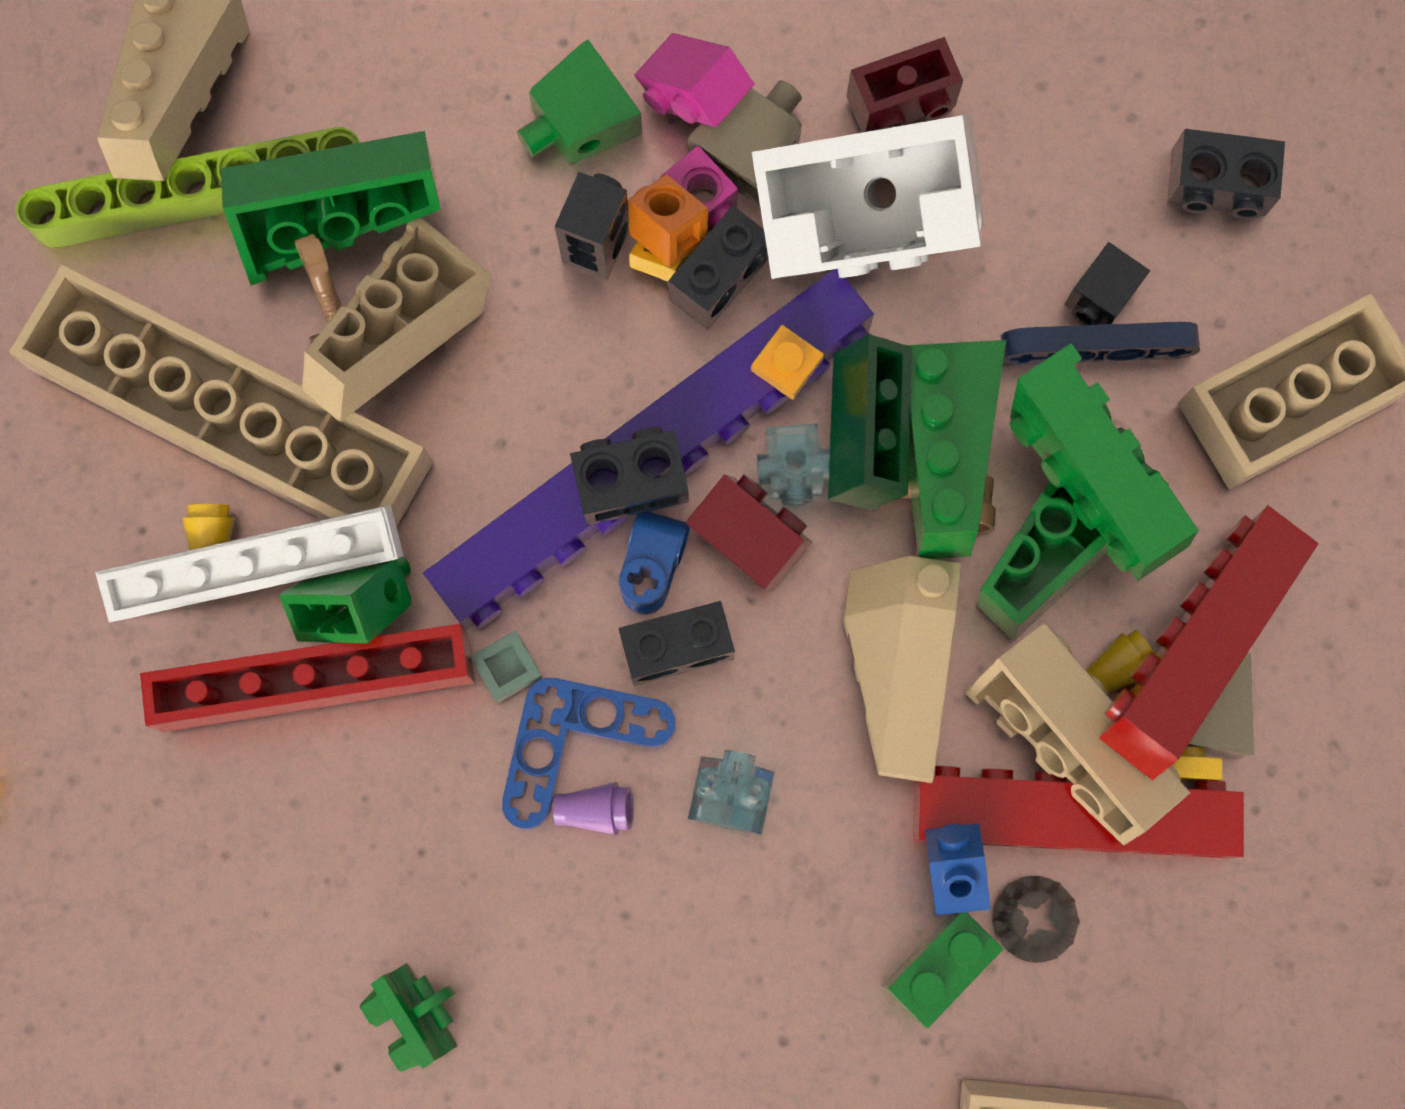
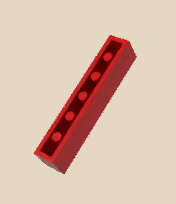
[1099,505,1319,781]
[140,623,475,732]
[913,766,1244,859]

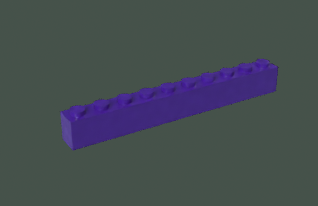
[423,269,874,630]

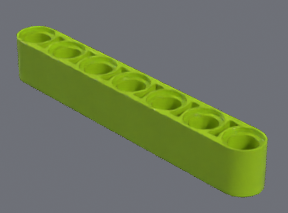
[16,127,361,248]

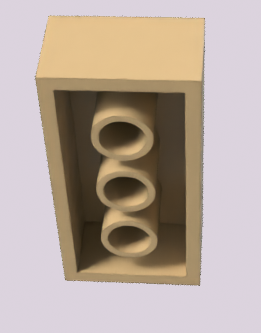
[1177,293,1405,491]

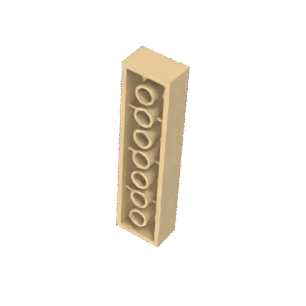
[8,264,433,527]

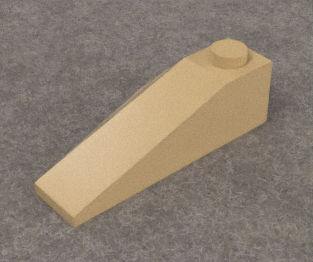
[843,556,961,783]

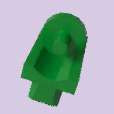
[360,963,457,1072]

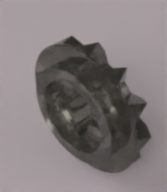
[993,876,1080,963]

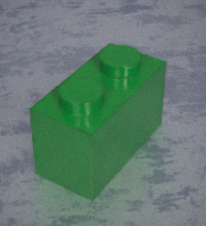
[882,912,1004,1029]

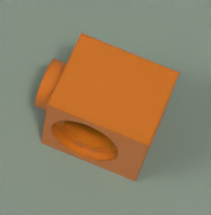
[628,174,708,268]

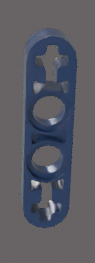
[1001,322,1200,365]

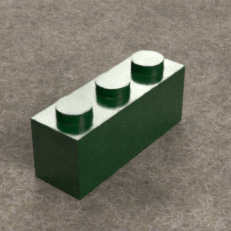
[828,334,912,510]

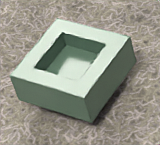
[470,630,543,704]

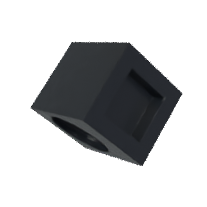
[1064,241,1151,325]

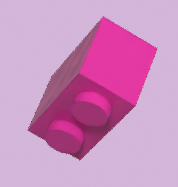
[634,33,755,128]

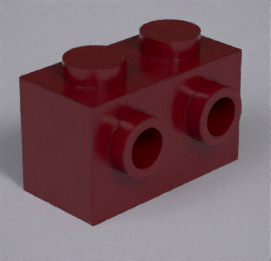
[846,37,964,133]
[685,474,812,590]

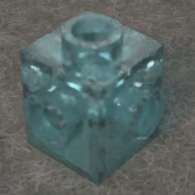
[756,423,830,506]
[688,750,775,835]

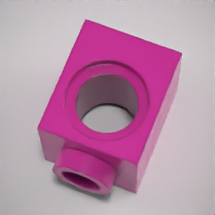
[660,145,738,231]

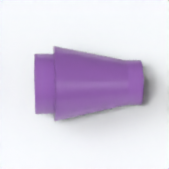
[553,782,634,835]

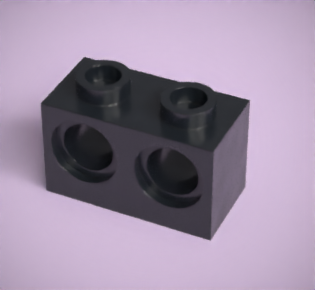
[1167,129,1285,219]
[554,172,629,280]
[668,205,769,330]
[570,427,689,525]
[618,601,735,686]

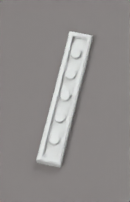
[95,504,404,623]

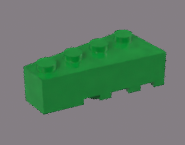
[221,131,441,286]
[908,340,1006,559]
[1009,343,1199,581]
[977,462,1169,641]

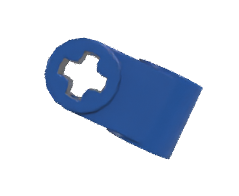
[619,512,690,615]

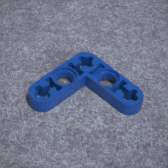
[502,678,676,829]

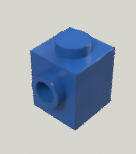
[925,823,991,915]

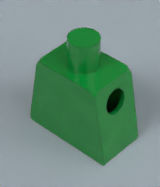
[517,39,642,163]
[279,556,412,644]

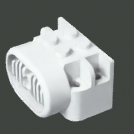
[752,114,983,279]

